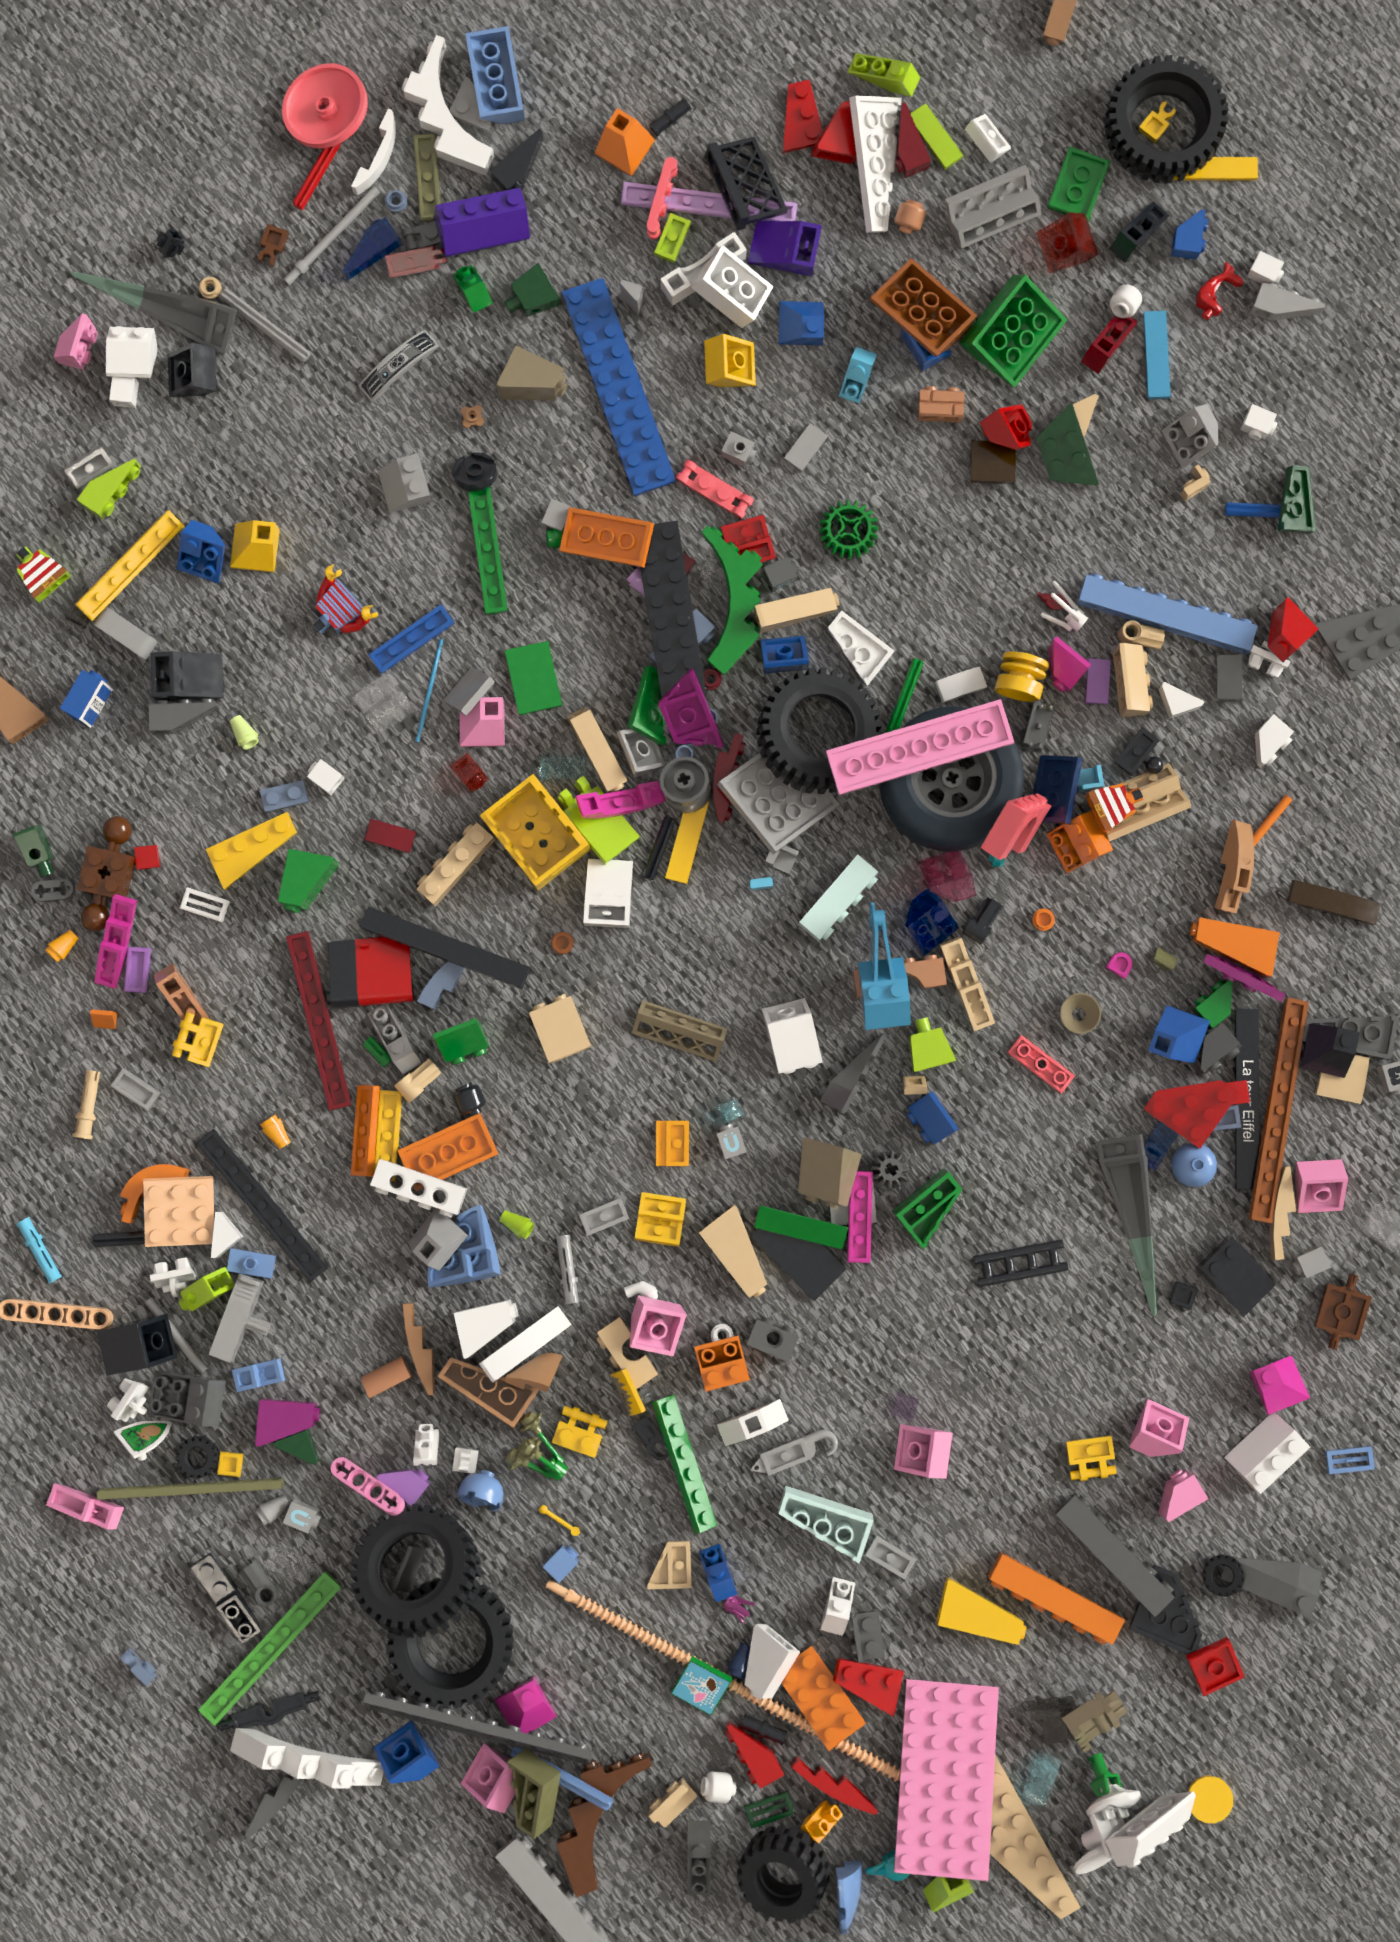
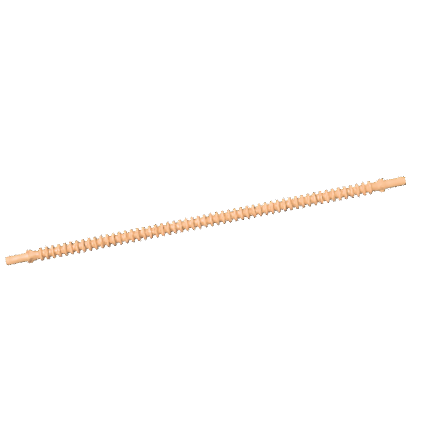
[545,1579,901,1782]

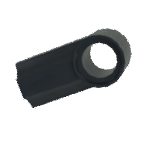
[962,897,1003,944]

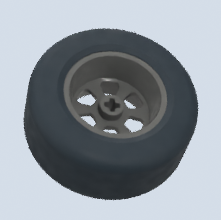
[880,706,1024,852]

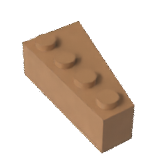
[437,1357,539,1428]

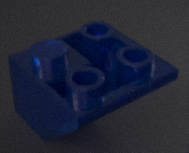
[905,887,959,956]

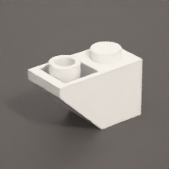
[1255,714,1294,768]
[820,1577,855,1636]

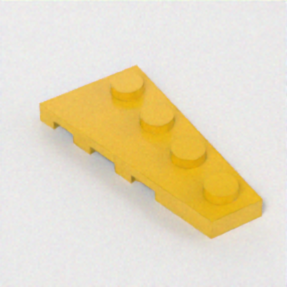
[206,812,297,890]

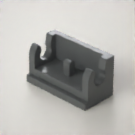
[1217,654,1242,702]
[1021,700,1054,752]

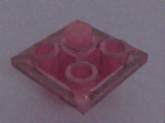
[918,851,976,902]

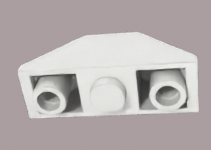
[717,1399,789,1446]

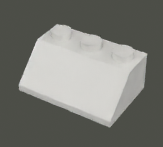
[691,245,773,328]
[1224,1413,1310,1494]

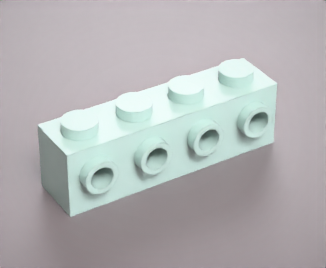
[798,855,878,942]

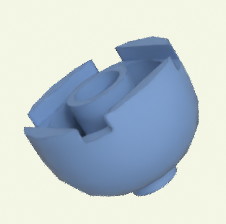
[1171,1143,1217,1188]
[456,1470,504,1512]

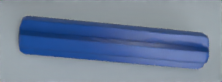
[1224,502,1281,518]

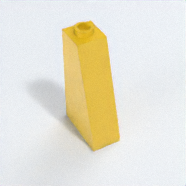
[936,1577,1026,1645]

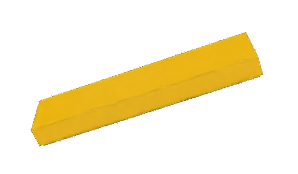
[1173,157,1258,181]
[665,800,710,884]
[373,1090,402,1182]

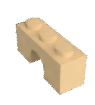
[596,1317,658,1389]

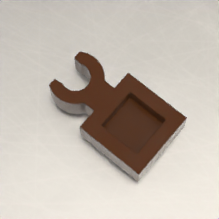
[258,224,289,267]

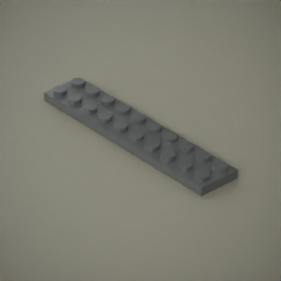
[363,1691,592,1766]

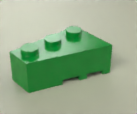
[891,1169,962,1250]

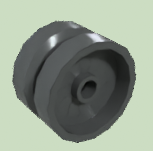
[660,756,712,814]

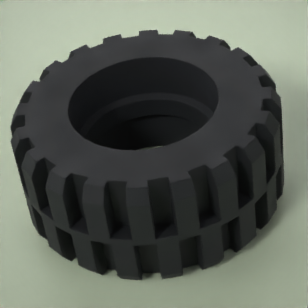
[737,1825,830,1922]

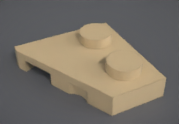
[647,1540,692,1589]

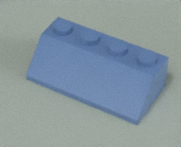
[465,26,525,124]

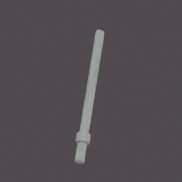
[283,186,380,286]

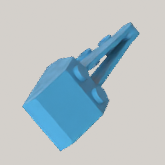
[857,902,911,1031]

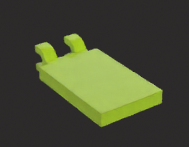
[557,776,640,865]

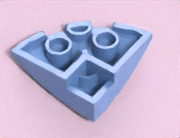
[427,1205,501,1287]
[836,1860,862,1935]

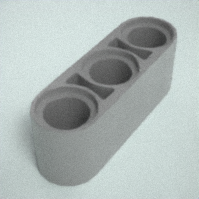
[92,607,158,660]

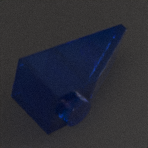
[343,217,402,281]

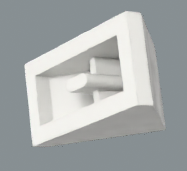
[1159,682,1204,719]
[211,1212,244,1258]

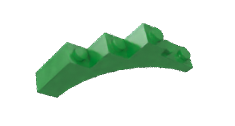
[700,525,763,675]

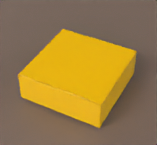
[217,1451,243,1477]

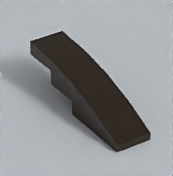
[1287,880,1381,925]

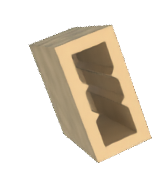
[529,994,591,1064]

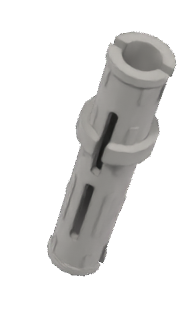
[556,1235,579,1304]

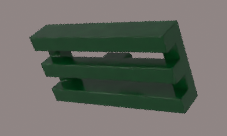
[744,1790,795,1829]

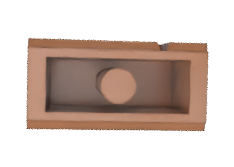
[918,386,965,423]

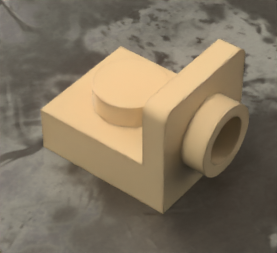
[1180,464,1210,501]

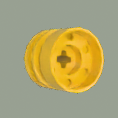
[994,651,1049,702]

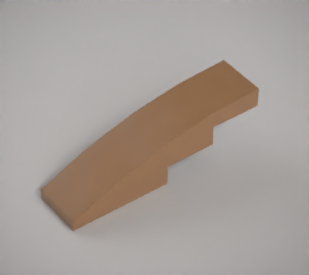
[403,1303,435,1395]

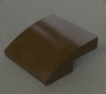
[970,440,1016,484]

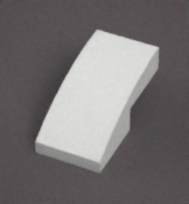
[935,666,987,703]

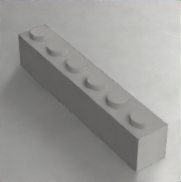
[495,1833,608,1942]

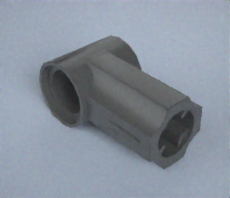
[240,1560,280,1606]

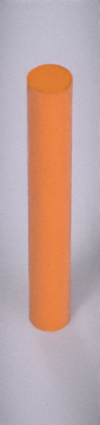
[1253,795,1292,847]

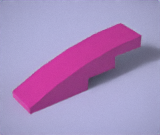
[94,894,137,989]

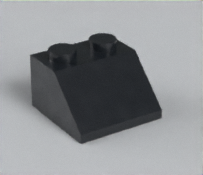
[168,343,217,397]

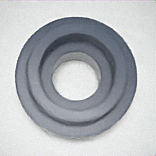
[385,190,407,213]

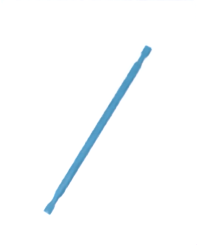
[415,639,443,743]

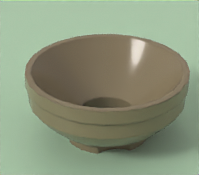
[1060,993,1101,1034]

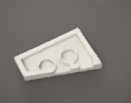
[828,610,894,687]

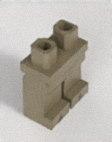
[1062,1690,1128,1753]

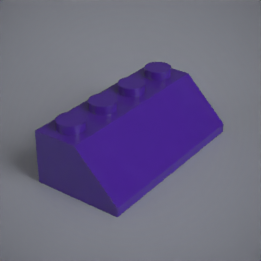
[433,188,530,257]

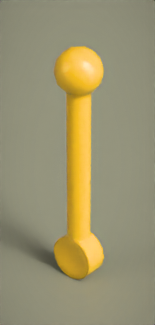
[539,1505,580,1536]

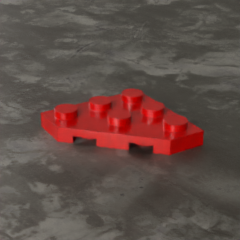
[1144,1080,1240,1149]

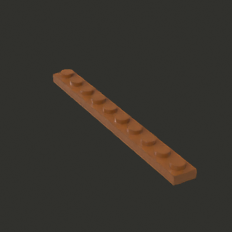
[1248,997,1309,1224]

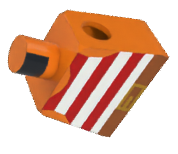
[1085,783,1143,834]

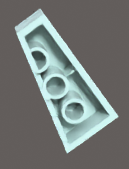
[778,1486,873,1564]

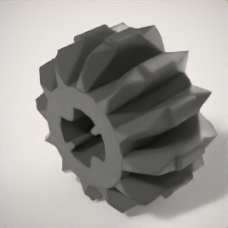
[871,1150,910,1189]

